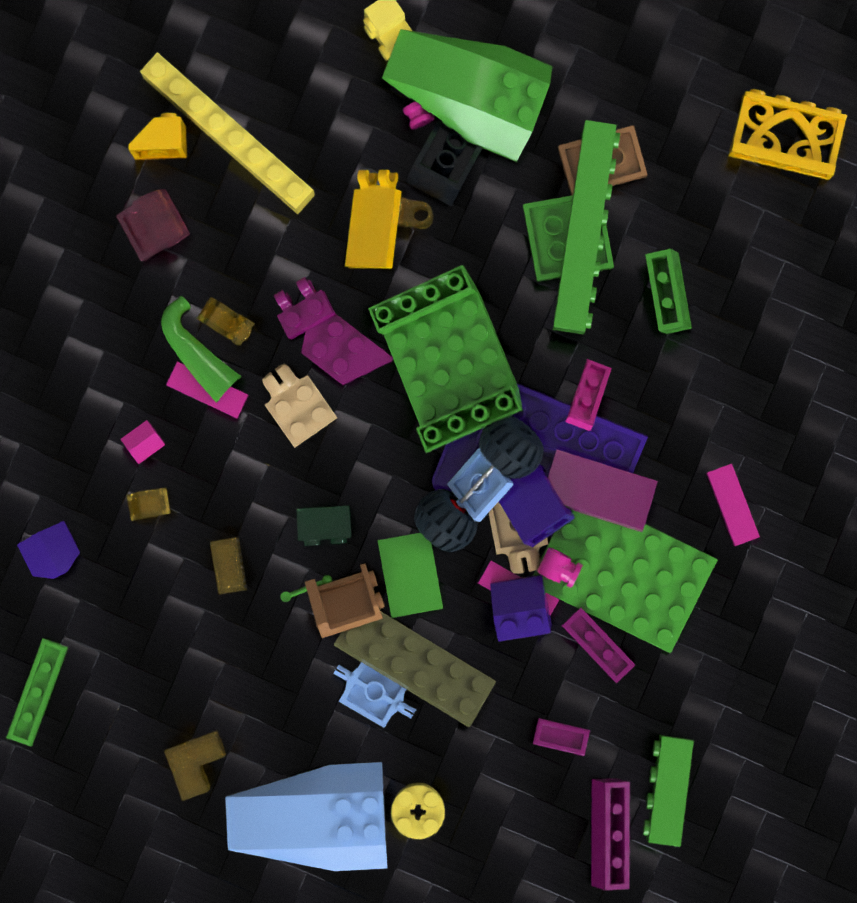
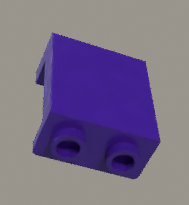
[499,464,575,547]

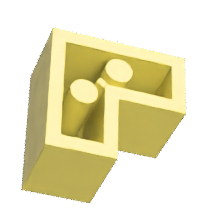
[363,0,412,61]

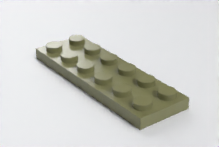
[334,612,496,727]

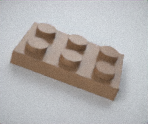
[558,125,647,196]

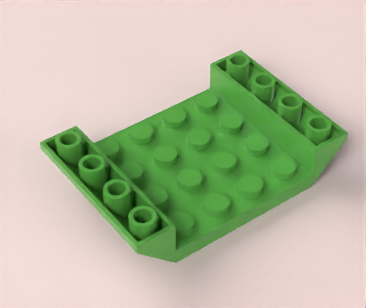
[368,265,523,453]

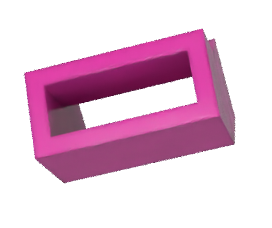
[121,420,165,464]

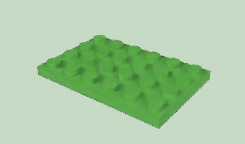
[533,510,717,653]

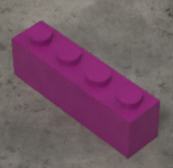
[591,778,630,890]

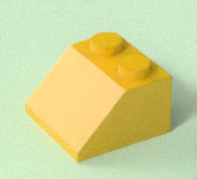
[129,113,187,160]

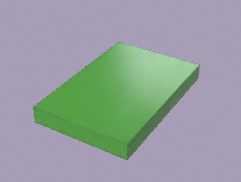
[378,533,443,618]

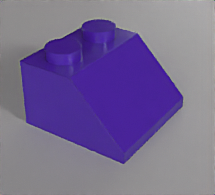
[490,575,552,642]

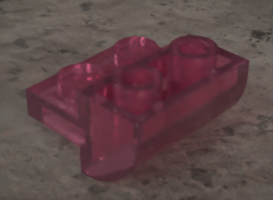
[116,189,190,261]

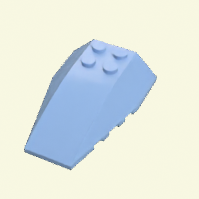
[226,762,387,871]

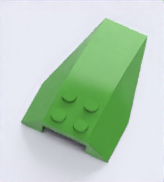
[382,29,552,162]

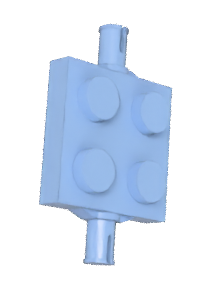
[333,662,416,728]

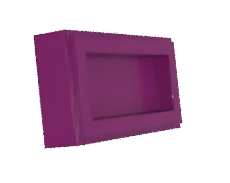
[533,718,590,756]

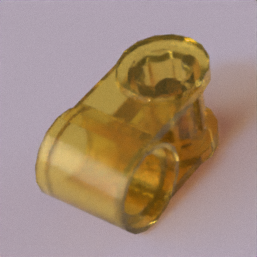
[397,197,433,229]

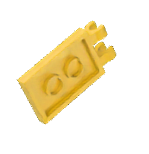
[345,170,401,269]

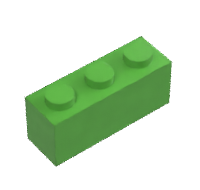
[645,249,692,334]

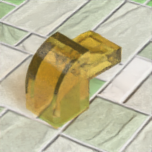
[196,297,255,345]

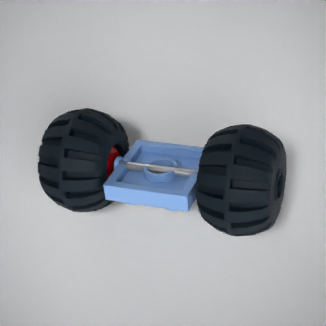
[414,416,544,552]

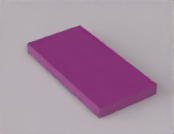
[548,450,658,532]

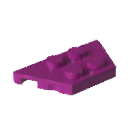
[301,314,393,385]

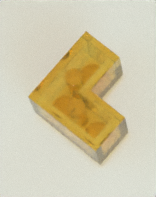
[165,730,226,801]

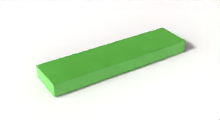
[6,638,68,747]

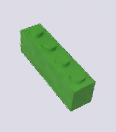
[643,735,694,847]

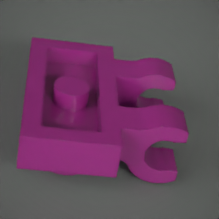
[274,277,335,340]

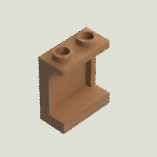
[305,564,384,638]

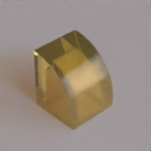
[127,488,171,521]

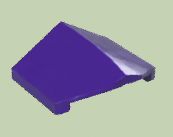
[17,521,80,579]

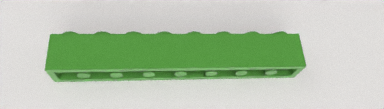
[552,120,620,334]

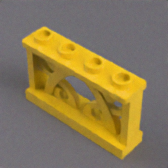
[728,89,847,180]

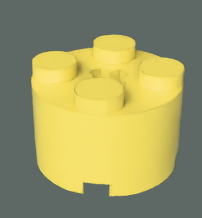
[391,783,445,839]

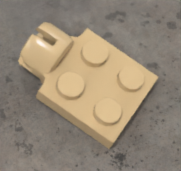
[262,364,337,448]
[489,501,549,574]

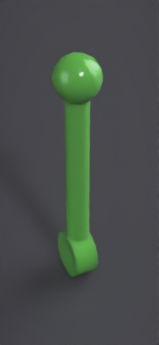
[281,575,333,602]

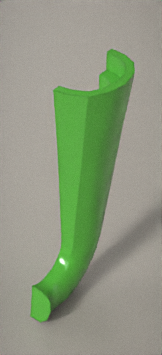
[161,296,242,403]

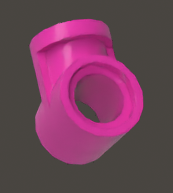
[537,547,583,588]

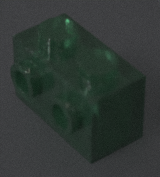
[296,506,352,546]

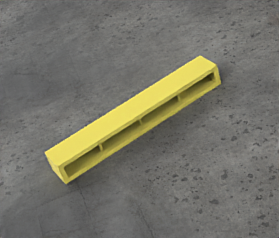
[140,52,315,214]

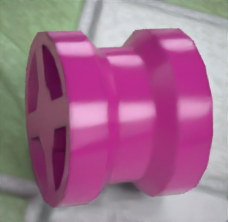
[403,102,435,129]

